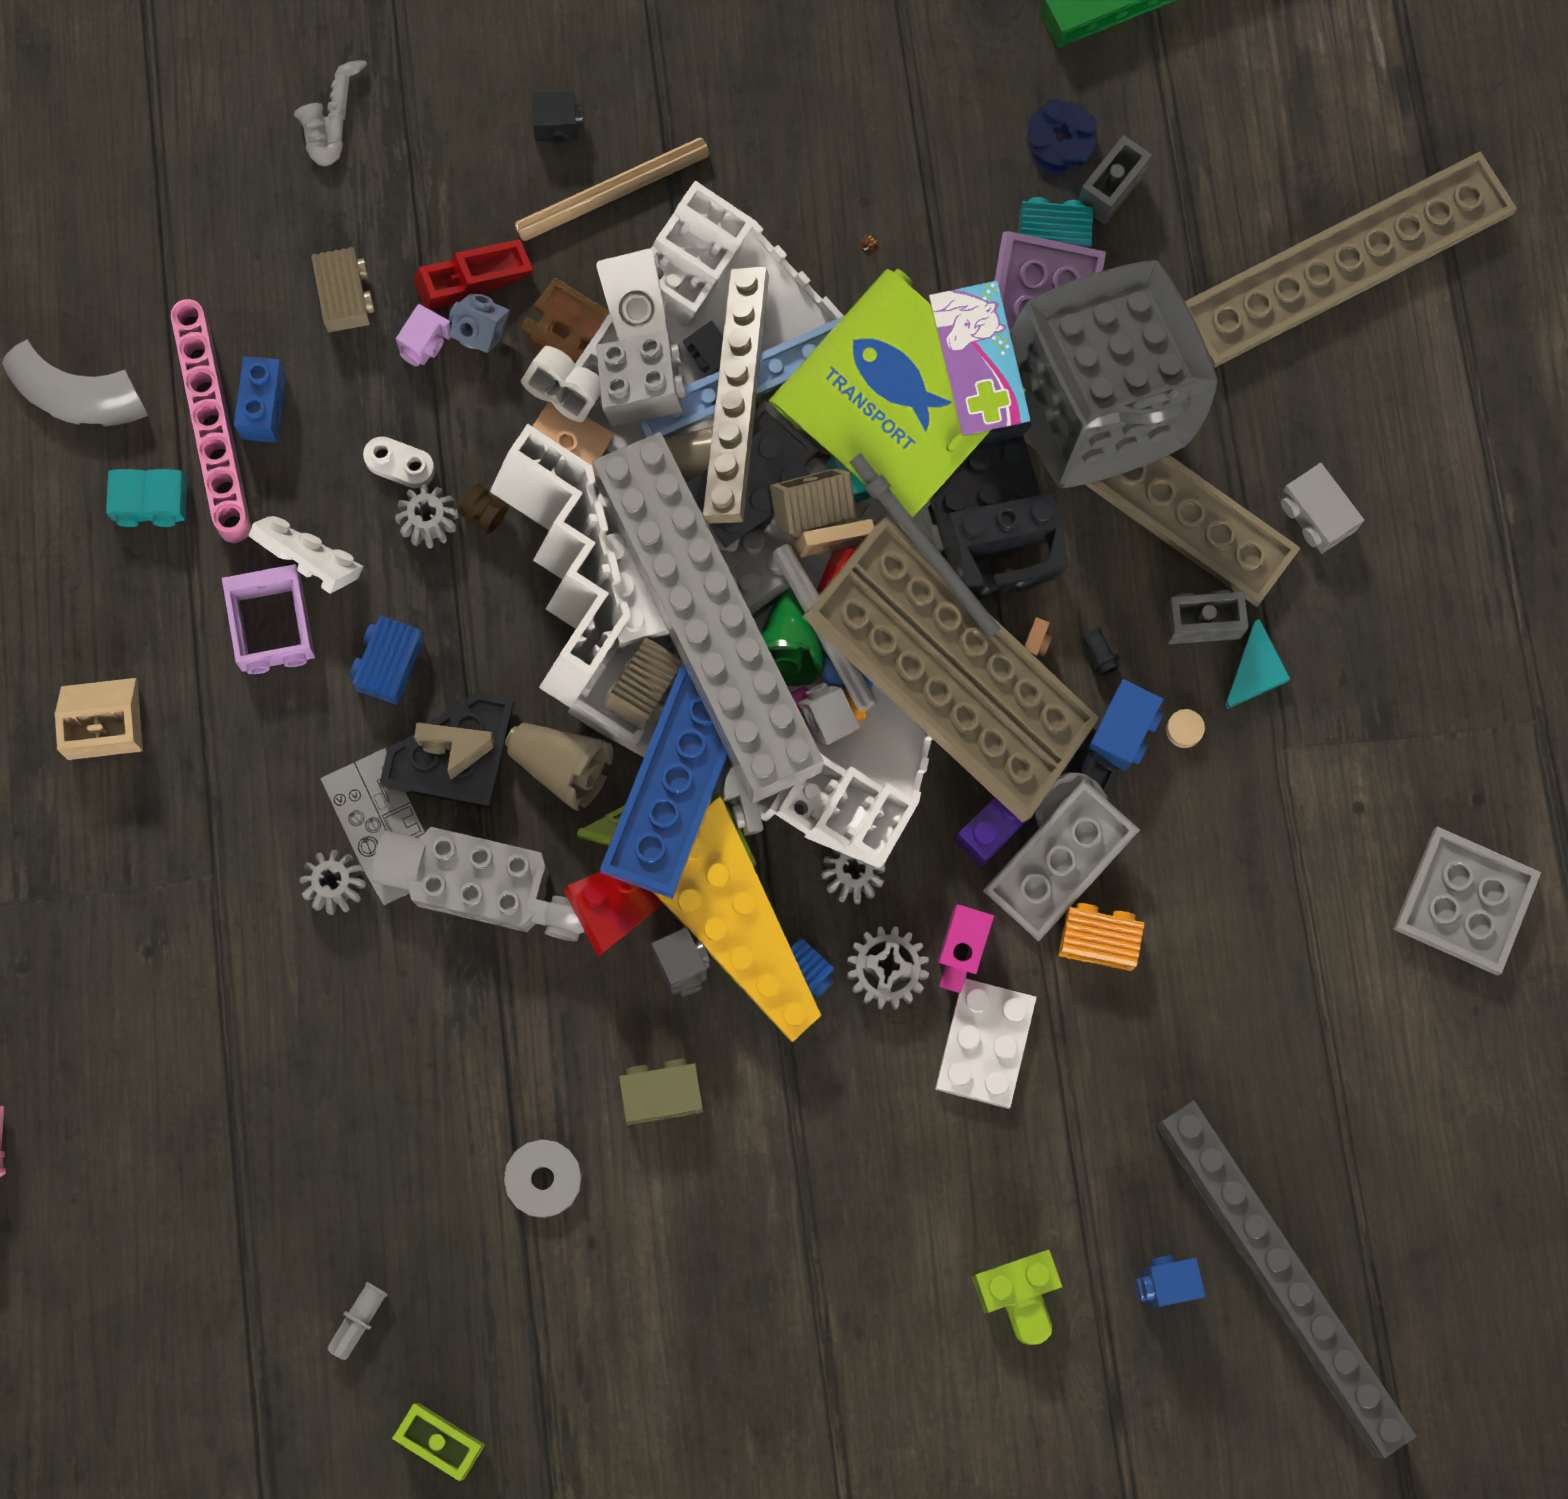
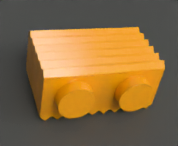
[1058,903,1144,971]

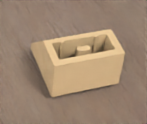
[55,678,143,760]

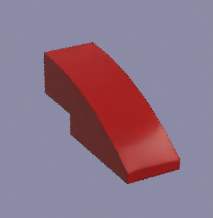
[413,239,533,311]

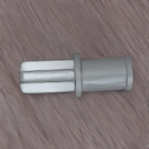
[327,1282,388,1360]

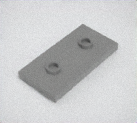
[983,780,1140,941]

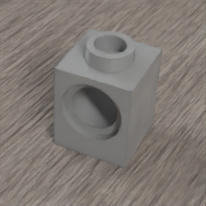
[798,683,860,745]

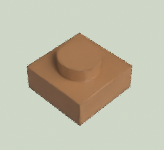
[1024,617,1052,657]

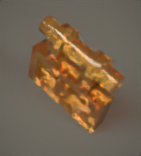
[521,277,610,363]

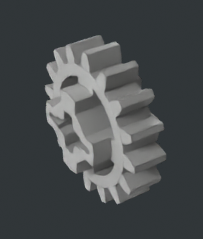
[847,927,929,1010]

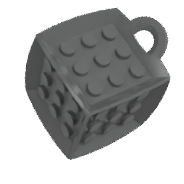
[1010,260,1218,488]

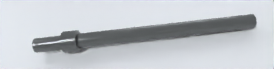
[849,453,1001,638]

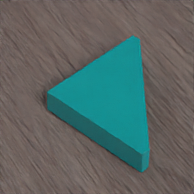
[1225,619,1290,709]

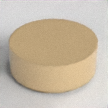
[1166,709,1205,748]

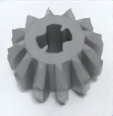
[395,484,459,548]
[821,849,886,904]
[300,850,366,915]

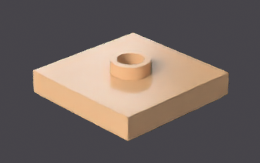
[532,401,615,465]

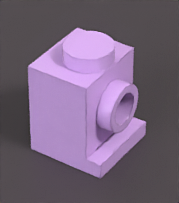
[396,304,451,366]

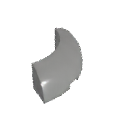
[2,339,149,426]

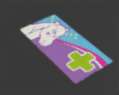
[929,281,1031,436]

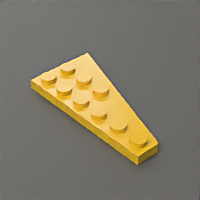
[653,795,821,1042]

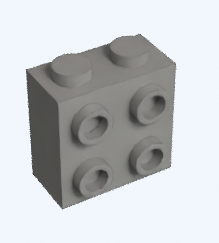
[596,330,687,427]

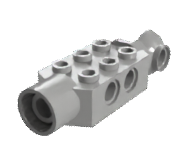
[372,827,585,942]

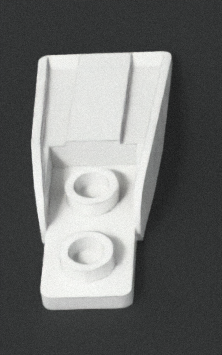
[596,249,669,340]

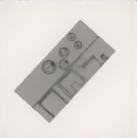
[320,748,425,905]

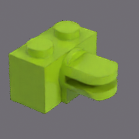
[971,1250,1062,1345]

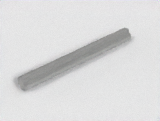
[773,544,877,711]

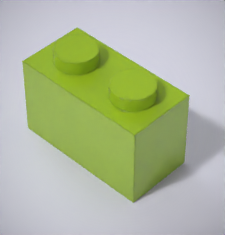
[392,1403,485,1481]

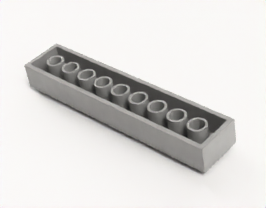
[592,432,824,804]

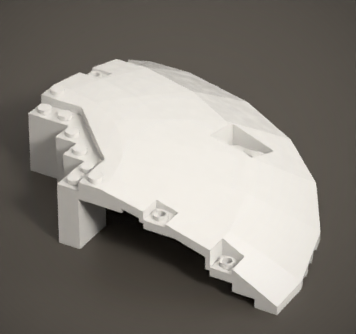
[490,181,944,868]

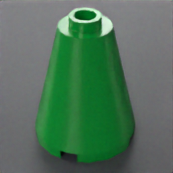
[760,587,824,686]

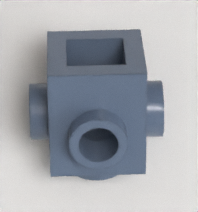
[448,293,510,353]

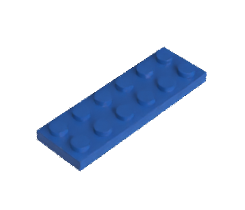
[600,663,728,899]

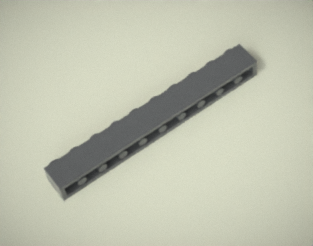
[1155,1101,1417,1458]

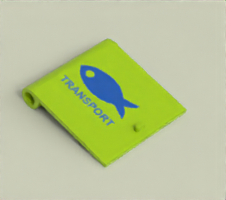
[769,269,1026,518]

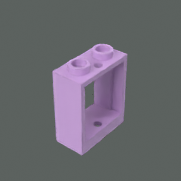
[222,564,315,674]

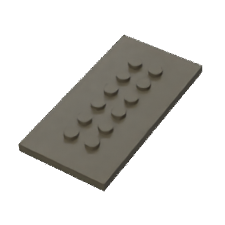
[802,516,1099,823]

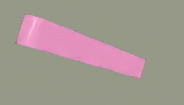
[171,299,251,543]

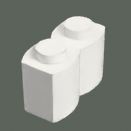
[521,346,601,422]

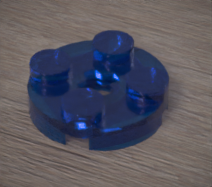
[1026,99,1097,171]

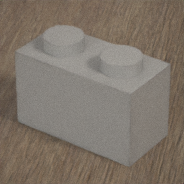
[1279,463,1364,554]

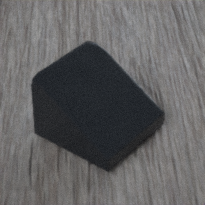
[1066,750,1119,795]

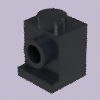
[682,320,723,374]

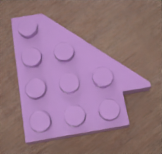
[994,231,1106,333]

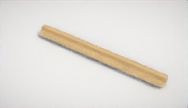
[515,138,709,241]

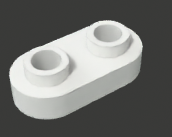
[363,437,435,488]

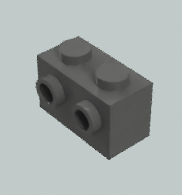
[1164,590,1248,644]
[652,927,710,997]

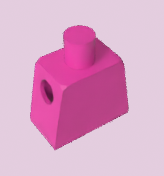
[938,904,994,993]

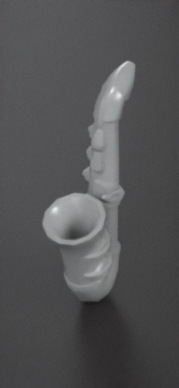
[294,60,367,166]

